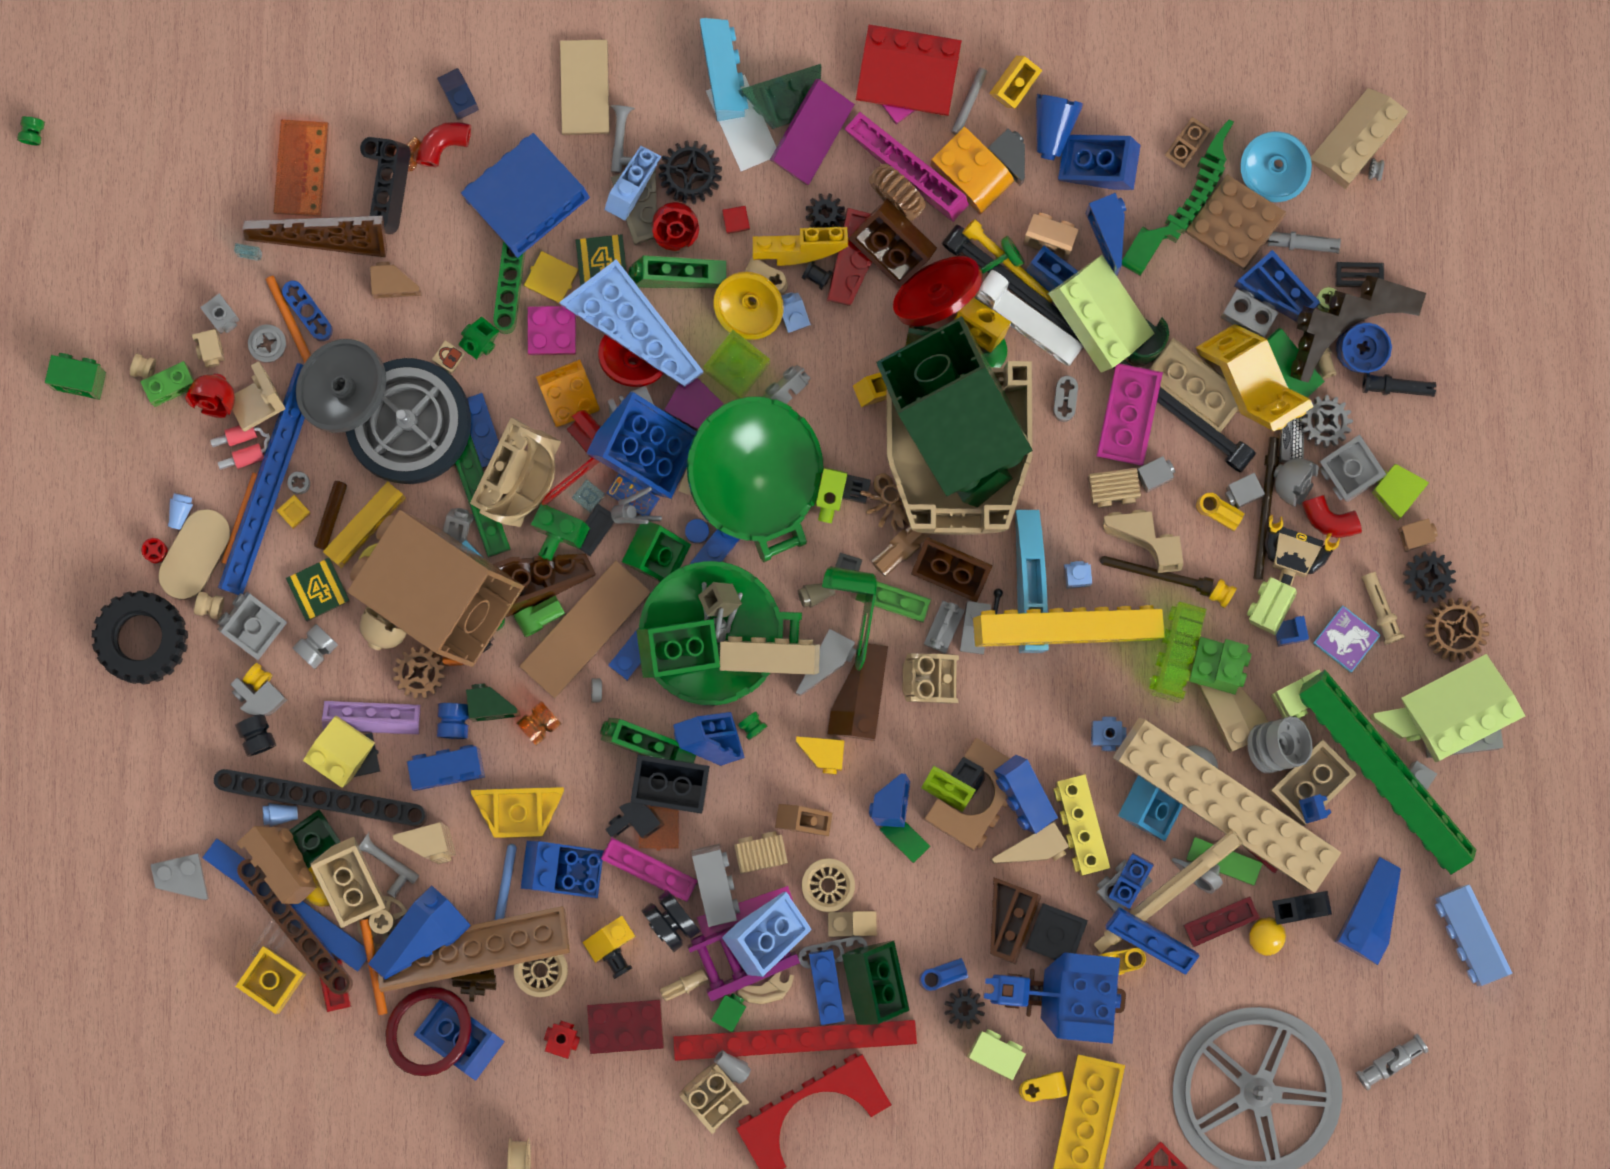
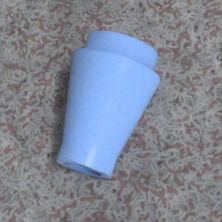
[168,493,193,530]
[262,803,298,827]

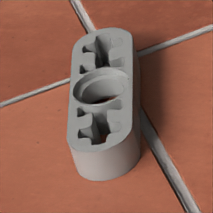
[799,936,867,969]

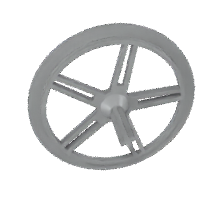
[1172,1007,1342,1169]

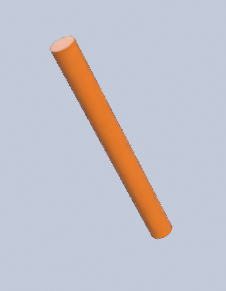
[265,276,311,363]
[221,472,258,564]
[359,918,388,1015]

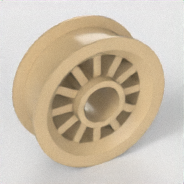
[802,859,855,912]
[514,954,568,997]
[507,1137,531,1169]

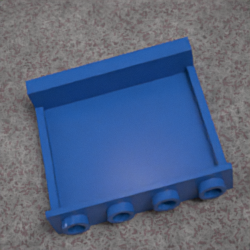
[461,133,590,258]

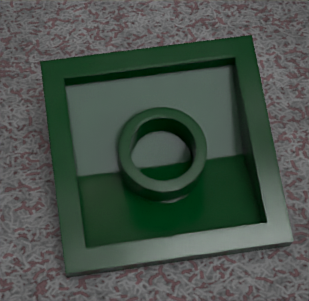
[289,809,341,869]

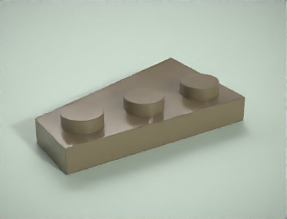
[611,168,657,245]

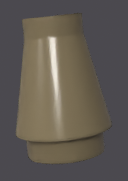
[798,583,835,608]

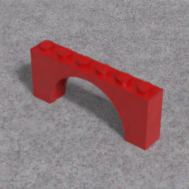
[736,1052,892,1169]

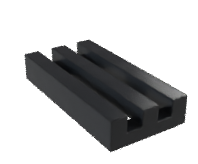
[1335,262,1384,287]

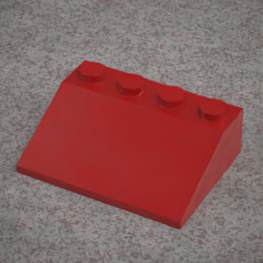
[856,24,962,116]

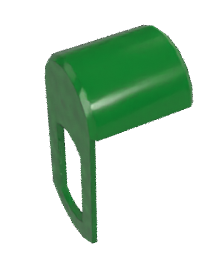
[822,566,877,670]

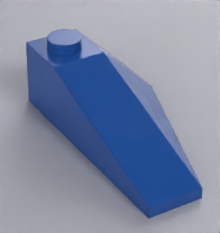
[368,885,471,980]

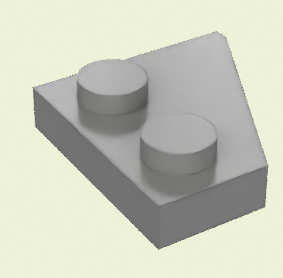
[150,854,209,900]

